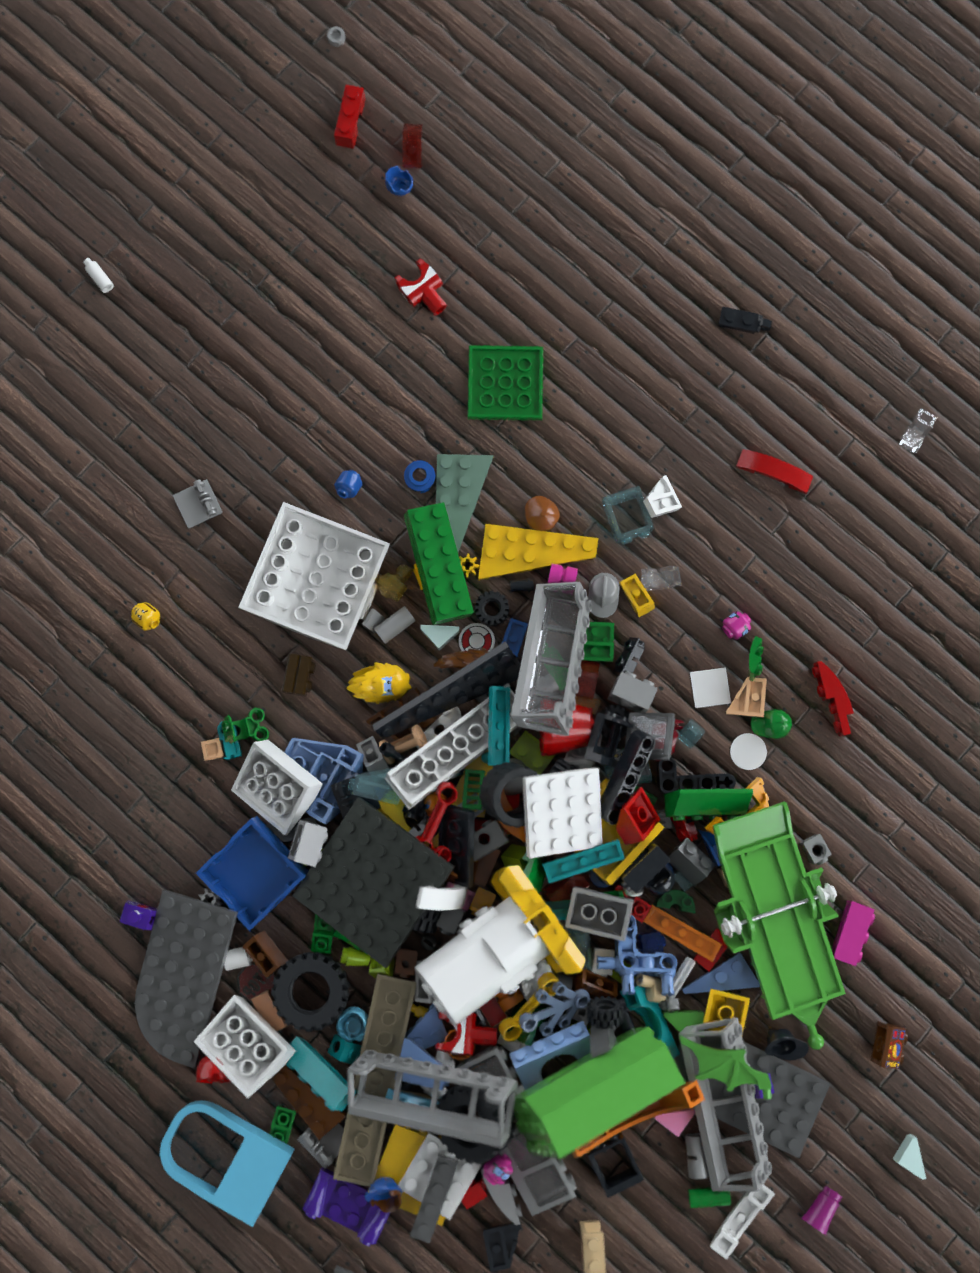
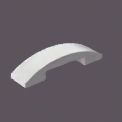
[416,885,468,910]
[710,1185,775,1260]

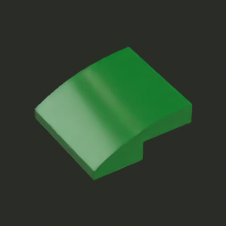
[575,621,614,662]
[522,852,547,894]

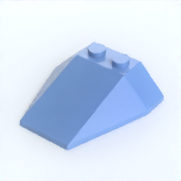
[284,738,364,824]

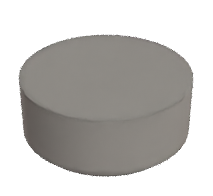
[327,26,345,47]

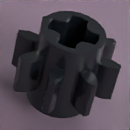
[402,801,427,824]

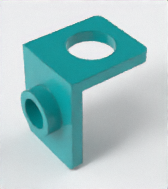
[328,1034,362,1064]

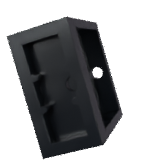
[618,842,671,893]
[587,1132,644,1198]

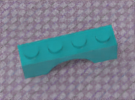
[620,983,680,1059]

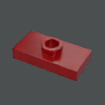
[693,928,728,972]

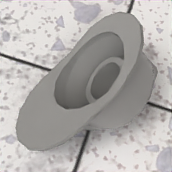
[588,573,620,618]

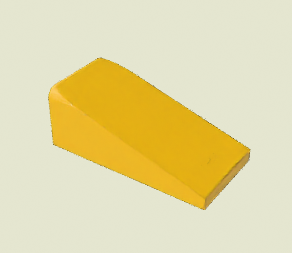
[619,574,655,617]

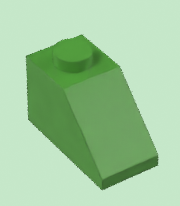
[662,1010,705,1037]

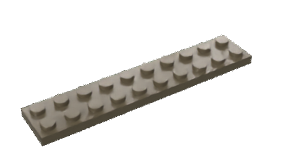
[333,974,417,1187]

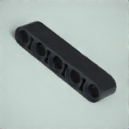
[600,730,655,825]

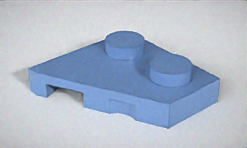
[405,1004,448,1049]

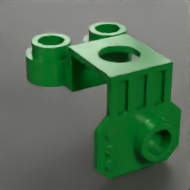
[221,708,269,744]

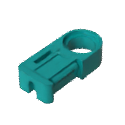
[217,721,242,760]

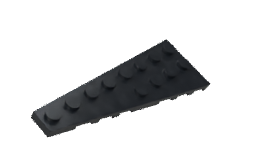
[372,641,521,739]

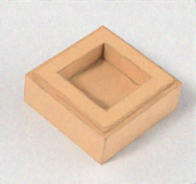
[201,738,225,761]

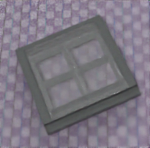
[625,713,675,760]

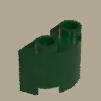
[654,889,695,913]

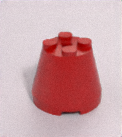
[539,698,595,756]

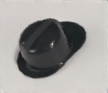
[765,1028,809,1061]

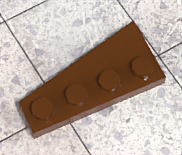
[271,1064,347,1140]

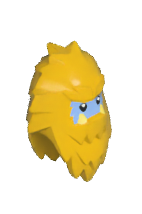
[347,662,411,704]

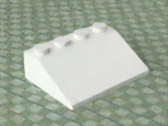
[231,740,323,835]
[194,995,296,1098]

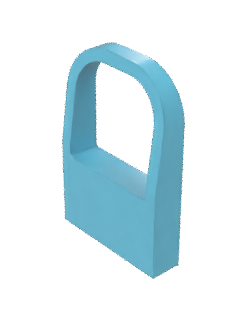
[160,1100,295,1227]

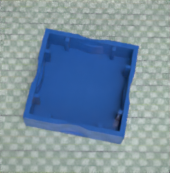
[196,816,309,931]

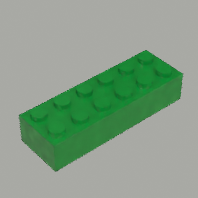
[404,502,474,625]

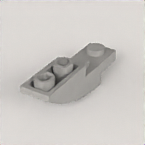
[481,1164,522,1225]

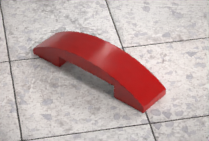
[736,449,813,494]

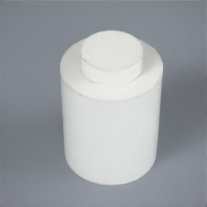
[224,947,253,971]

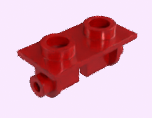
[670,817,698,842]

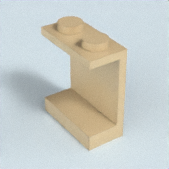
[580,1220,606,1273]

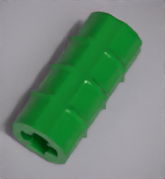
[688,1187,731,1208]

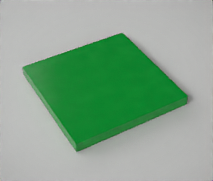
[468,345,543,421]

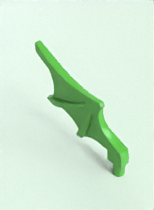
[680,1036,772,1099]

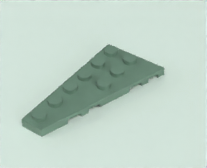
[436,454,494,553]

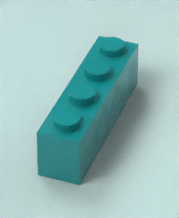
[286,1036,357,1111]

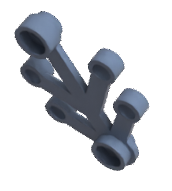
[519,981,590,1036]

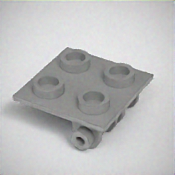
[173,479,223,529]
[297,1123,344,1168]

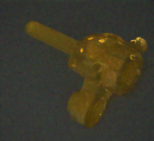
[375,564,413,602]

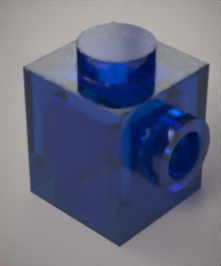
[638,930,666,954]

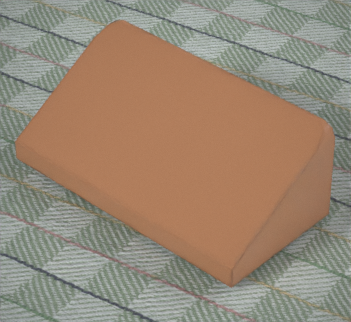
[251,989,287,1031]

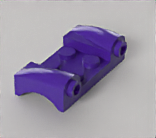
[303,1166,390,1246]

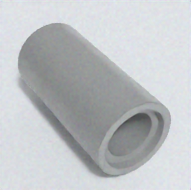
[374,606,416,644]
[685,1133,709,1179]

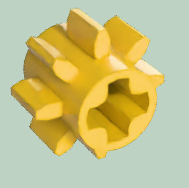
[459,553,480,578]

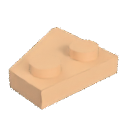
[726,677,767,718]

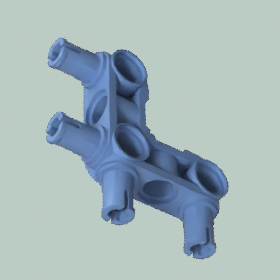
[597,915,677,996]

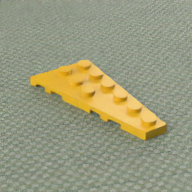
[478,524,598,580]

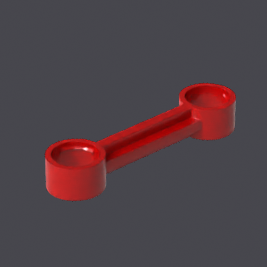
[416,782,458,850]

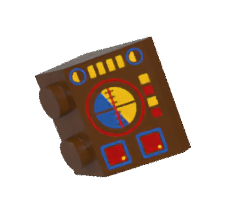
[870,1021,908,1069]

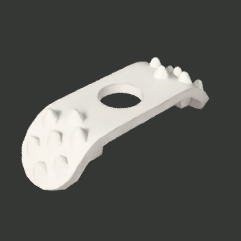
[416,707,461,749]

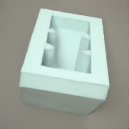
[420,625,459,651]
[893,1134,926,1180]

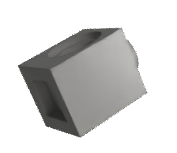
[799,834,832,865]

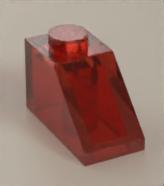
[403,124,423,168]
[575,660,600,700]
[541,874,590,902]

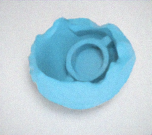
[336,1007,369,1042]

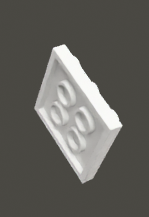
[398,1132,481,1220]

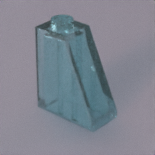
[348,767,400,805]

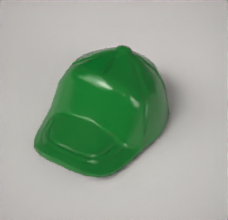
[751,709,792,739]

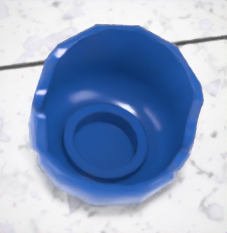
[385,166,413,196]

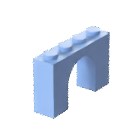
[509,1021,591,1090]

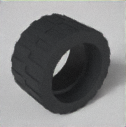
[479,762,539,827]

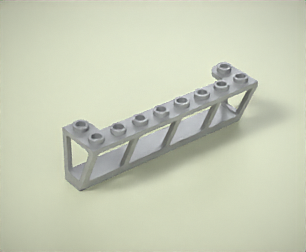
[679,1017,772,1192]
[348,1050,517,1148]

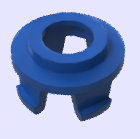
[404,460,435,493]

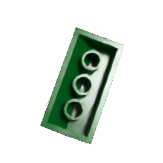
[664,789,753,821]

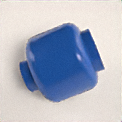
[334,470,362,498]

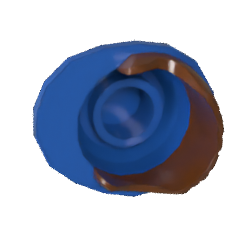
[364,1177,402,1213]

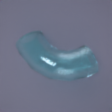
[568,928,593,976]

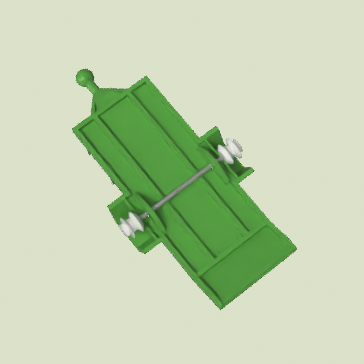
[713,801,846,1050]

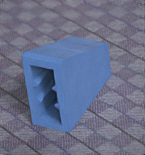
[395,1037,449,1091]

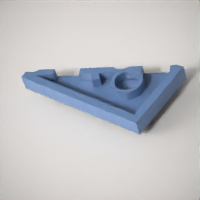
[682,952,760,994]

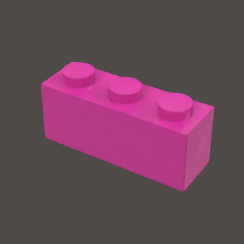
[831,900,875,966]

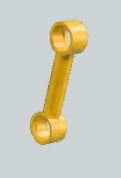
[499,972,560,1042]

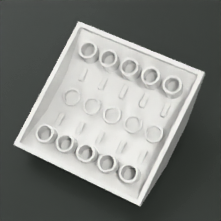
[238,502,390,650]

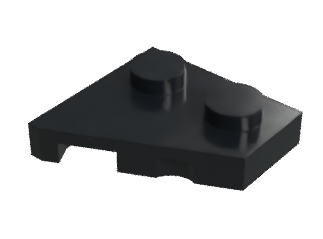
[483,1221,521,1272]

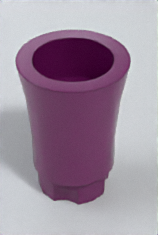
[801,1186,842,1235]

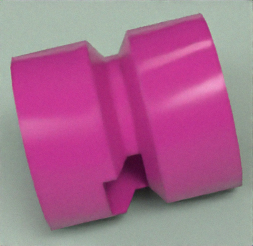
[548,563,578,593]

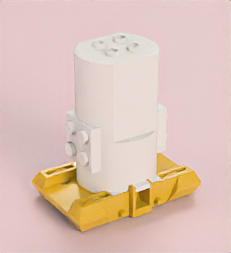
[415,865,585,1025]

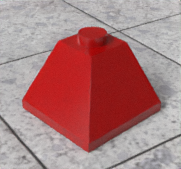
[616,787,660,845]

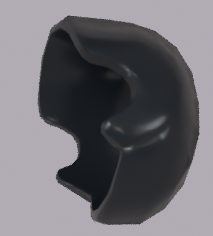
[645,866,675,895]

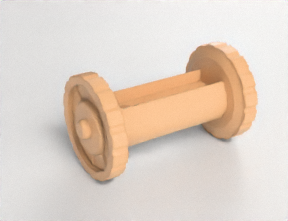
[379,725,428,764]

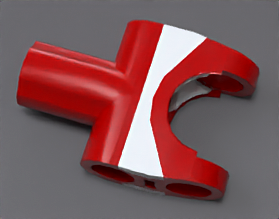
[394,259,447,316]
[435,1013,497,1056]

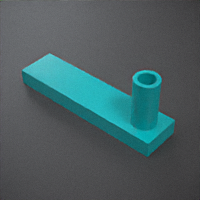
[481,686,510,766]
[543,839,625,883]

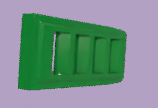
[462,769,485,810]

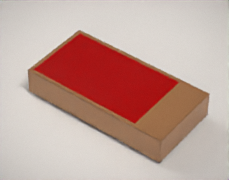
[479,997,508,1027]

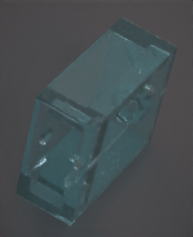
[602,486,654,544]

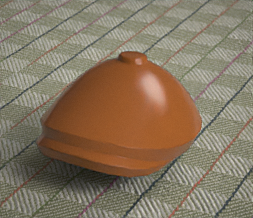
[525,496,560,531]

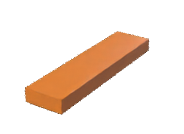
[643,905,722,962]

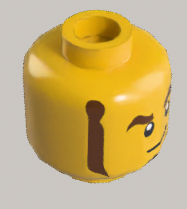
[131,602,160,631]

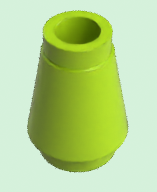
[340,946,370,966]

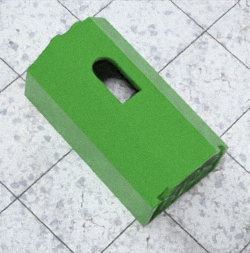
[514,1026,685,1159]

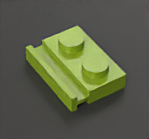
[509,730,555,775]

